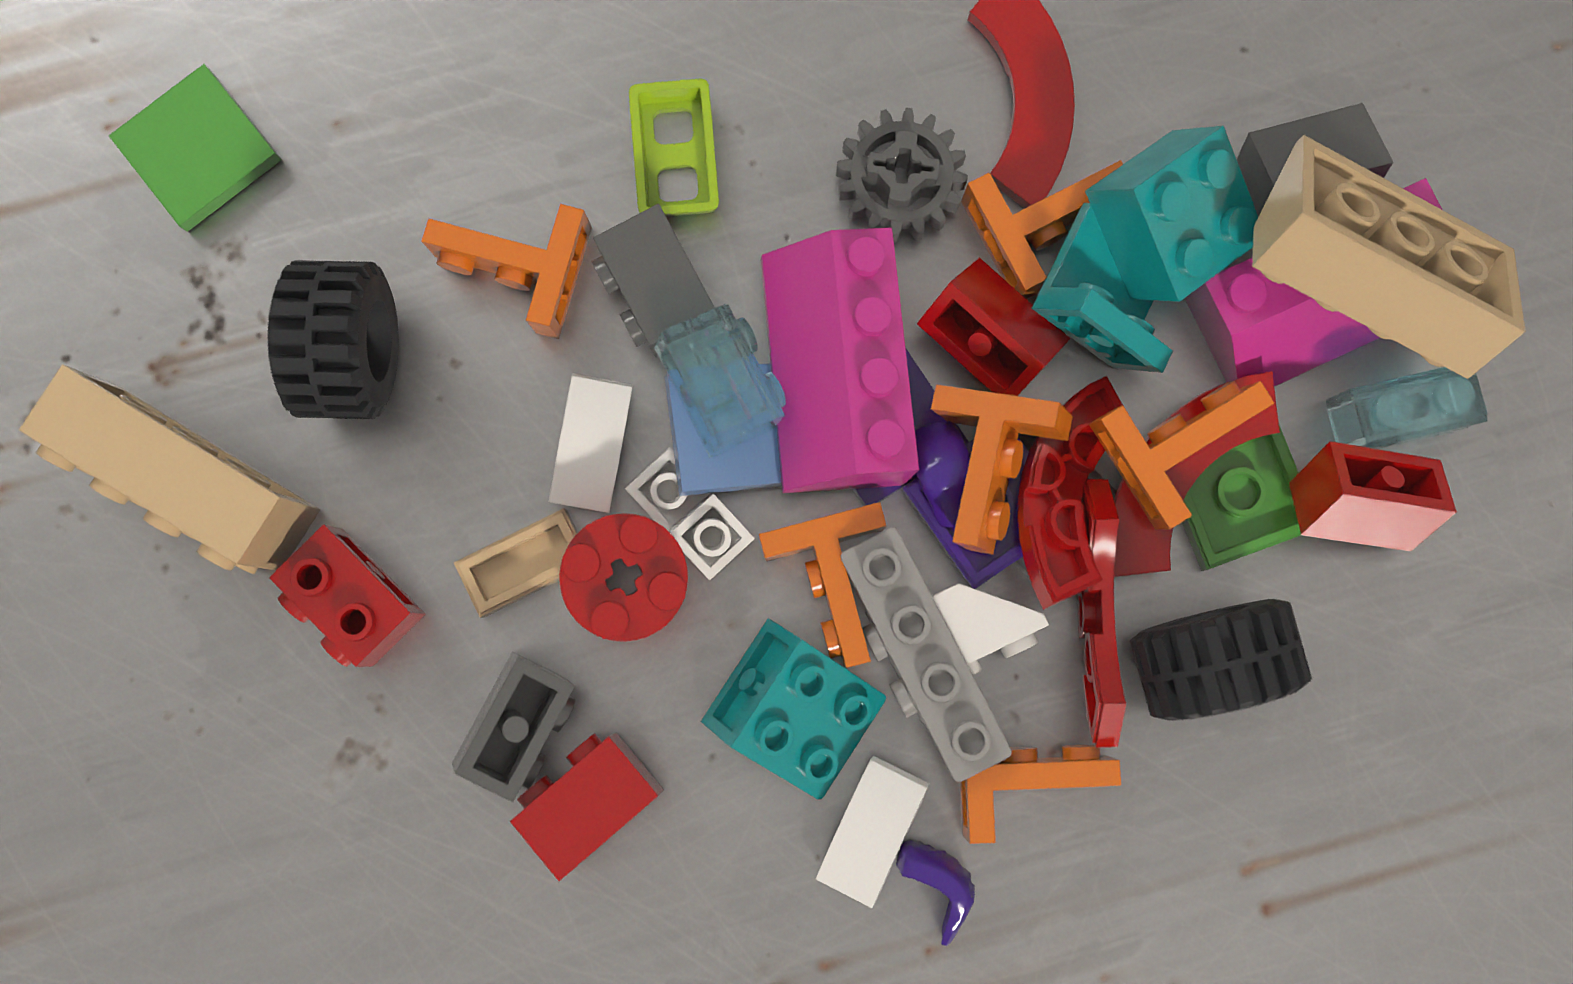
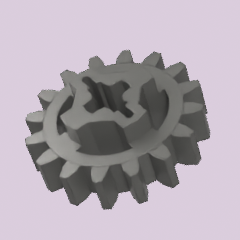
[836,107,968,243]

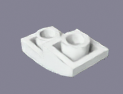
[548,373,633,513]
[625,447,755,581]
[816,756,930,908]

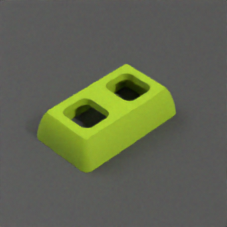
[629,78,719,217]

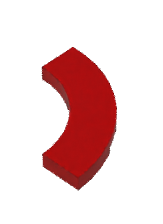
[967,0,1075,209]
[1113,371,1280,577]
[1018,375,1129,610]
[1077,479,1126,748]

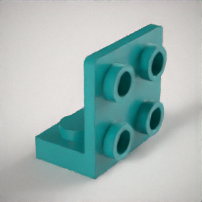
[1032,203,1173,373]
[700,618,886,799]

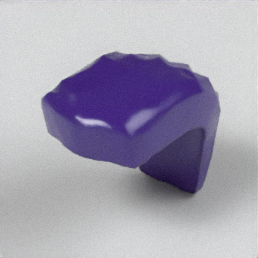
[915,421,970,527]
[896,839,975,946]

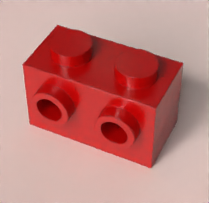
[916,257,1071,396]
[1289,441,1457,551]
[269,524,426,667]
[509,733,664,881]

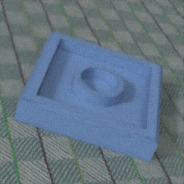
[664,364,782,496]

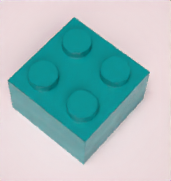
[1085,125,1258,302]

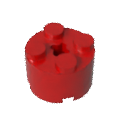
[559,513,688,641]

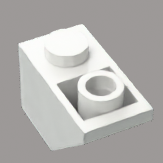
[932,584,1049,675]

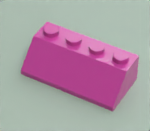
[1184,178,1443,387]
[761,228,919,494]

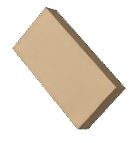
[454,508,578,618]

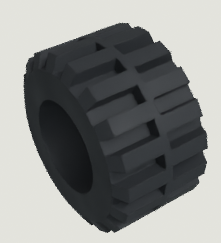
[267,260,399,419]
[1130,599,1312,721]

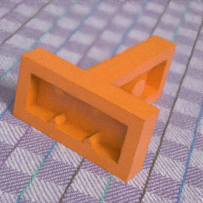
[961,160,1123,299]
[421,204,592,339]
[1089,380,1274,530]
[931,384,1073,555]
[759,502,887,668]
[960,745,1121,844]

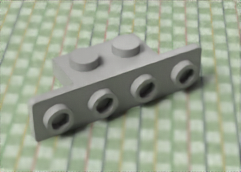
[841,527,1012,782]

